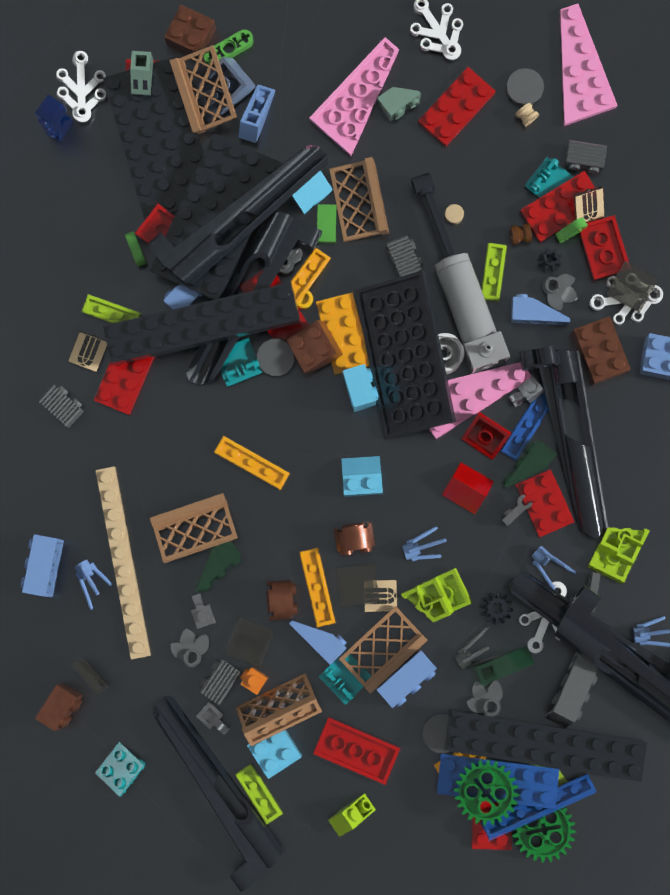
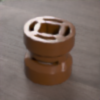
[510,223,532,245]

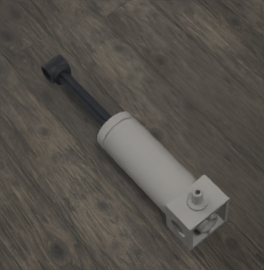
[411,172,510,374]

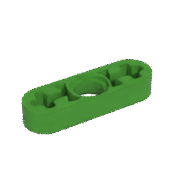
[204,30,253,67]

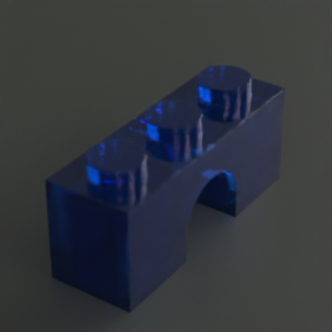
[35,95,74,140]

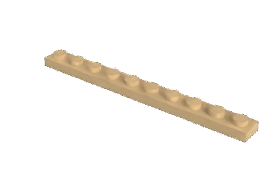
[96,467,151,659]

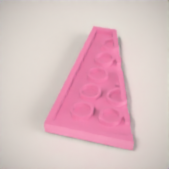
[560,3,618,126]
[309,37,399,156]
[429,362,531,439]

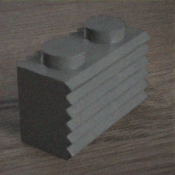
[564,140,607,174]
[386,235,424,277]
[38,384,84,428]
[200,659,242,705]

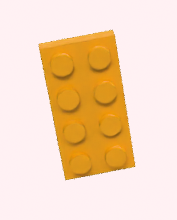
[316,292,370,375]

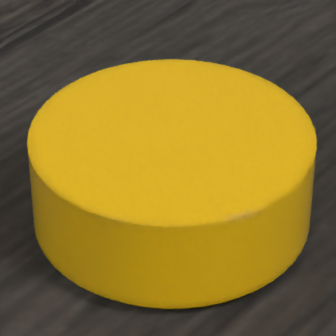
[297,291,313,309]

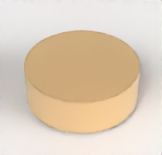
[445,204,464,224]

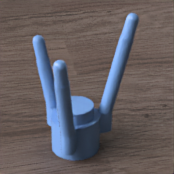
[402,526,446,562]
[531,546,577,590]
[74,560,112,610]
[633,616,670,647]

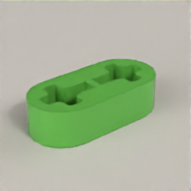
[555,217,588,243]
[125,231,147,267]

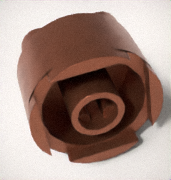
[334,522,375,555]
[266,580,297,621]

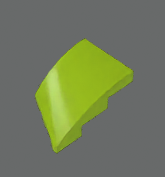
[588,528,650,585]
[401,567,472,622]

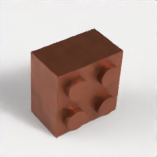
[164,5,216,59]
[286,320,343,374]
[35,683,83,731]

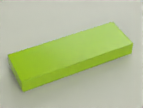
[481,243,507,302]
[81,294,142,323]
[235,763,283,825]

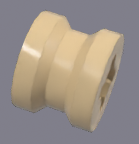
[515,103,539,127]

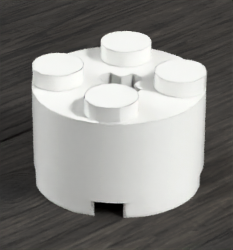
[438,333,464,374]

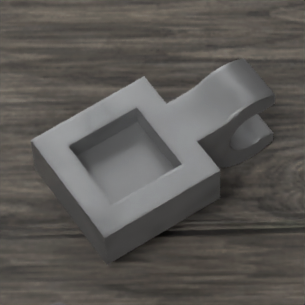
[509,376,544,407]
[502,495,533,526]
[191,593,216,629]
[196,702,230,735]

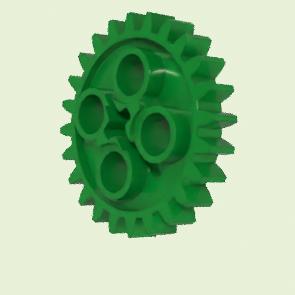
[454,759,519,826]
[512,808,576,863]

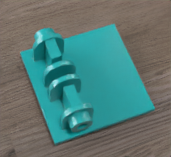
[524,157,574,198]
[220,338,263,387]
[318,650,371,705]
[95,742,145,797]

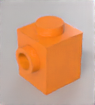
[240,667,269,695]

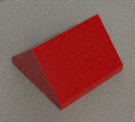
[461,412,511,460]
[442,462,494,515]

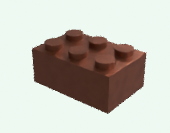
[571,316,631,386]

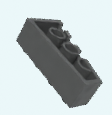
[544,652,604,728]

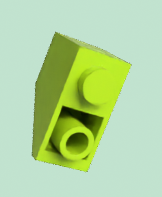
[328,793,376,837]

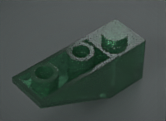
[503,440,557,489]
[196,541,243,593]
[474,646,535,686]

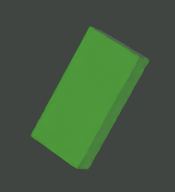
[317,204,337,243]

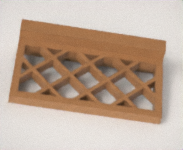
[169,45,237,134]
[329,157,389,242]
[150,493,238,563]
[339,606,428,694]
[235,674,322,746]

